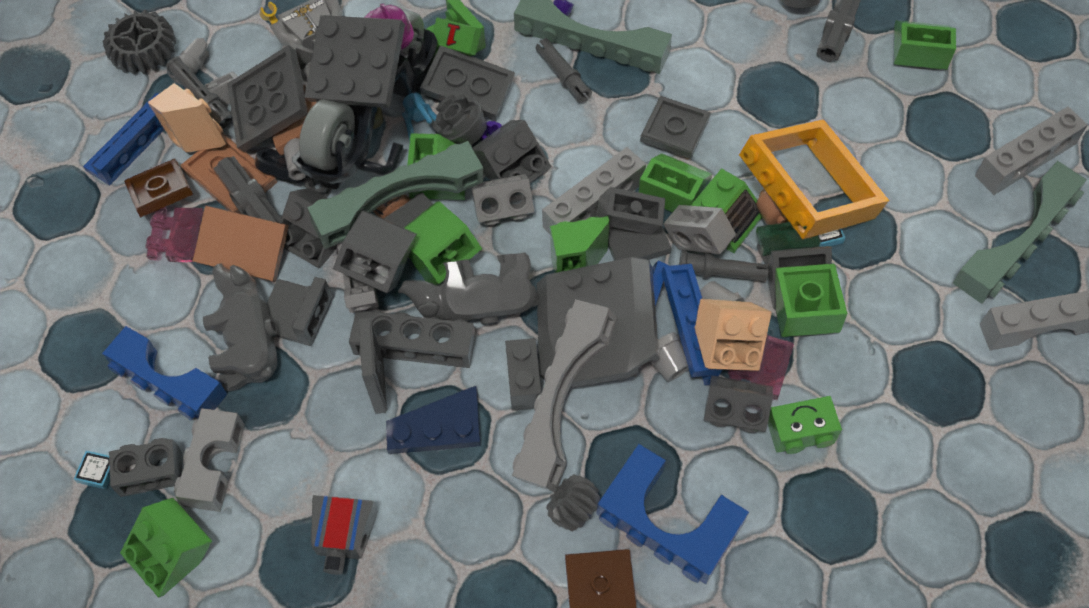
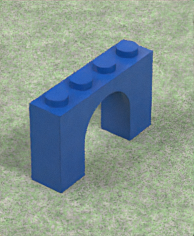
[597,444,749,584]

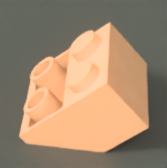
[148,83,226,153]
[695,299,772,371]

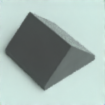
[767,246,832,309]

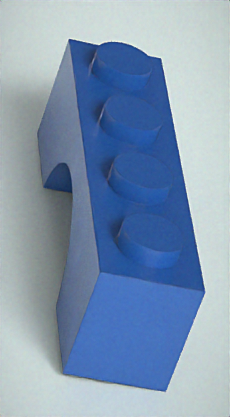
[102,326,227,420]

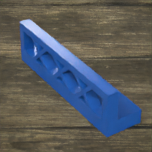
[83,93,164,186]
[661,264,723,386]

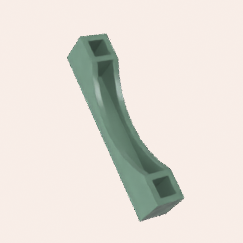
[514,0,672,74]
[307,141,483,249]
[953,160,1087,304]

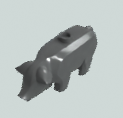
[398,252,539,324]
[203,263,277,391]

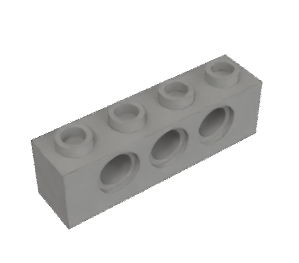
[975,107,1088,195]
[542,147,646,234]

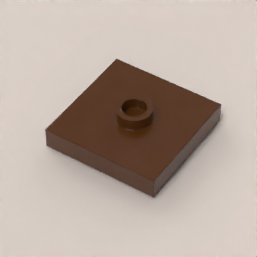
[124,158,193,218]
[565,549,637,608]

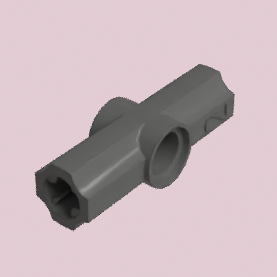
[816,0,861,62]
[213,156,281,223]

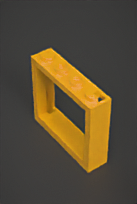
[739,119,890,239]

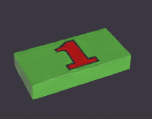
[433,17,482,55]

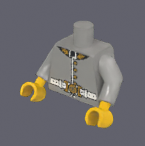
[260,0,342,51]

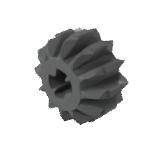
[546,474,600,532]

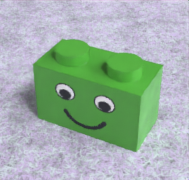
[768,396,842,454]

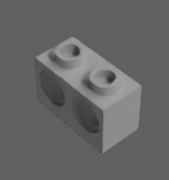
[471,174,534,225]
[663,205,736,254]

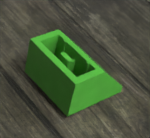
[894,20,956,70]
[407,133,466,200]
[639,154,712,212]
[404,201,482,284]
[550,216,609,273]
[120,498,212,598]

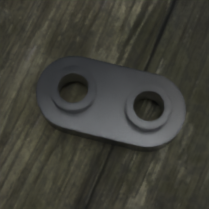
[255,148,307,184]

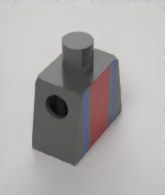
[311,495,378,575]

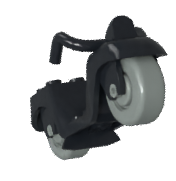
[292,7,438,189]

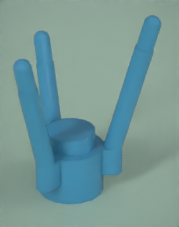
[402,93,437,142]

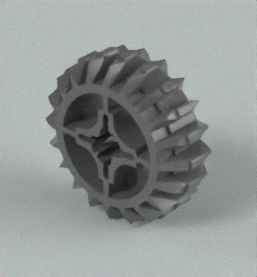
[102,9,176,75]

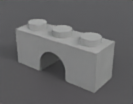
[174,408,245,512]

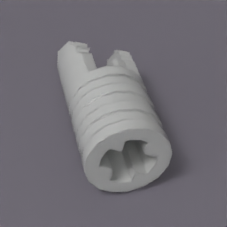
[167,38,209,85]

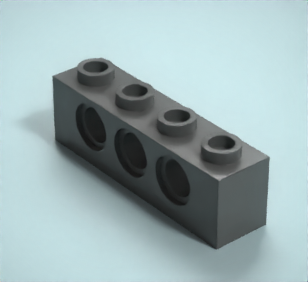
[349,309,476,368]

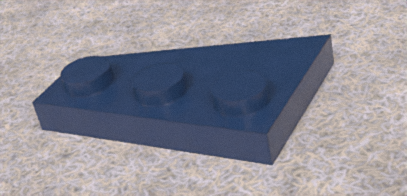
[386,386,481,454]

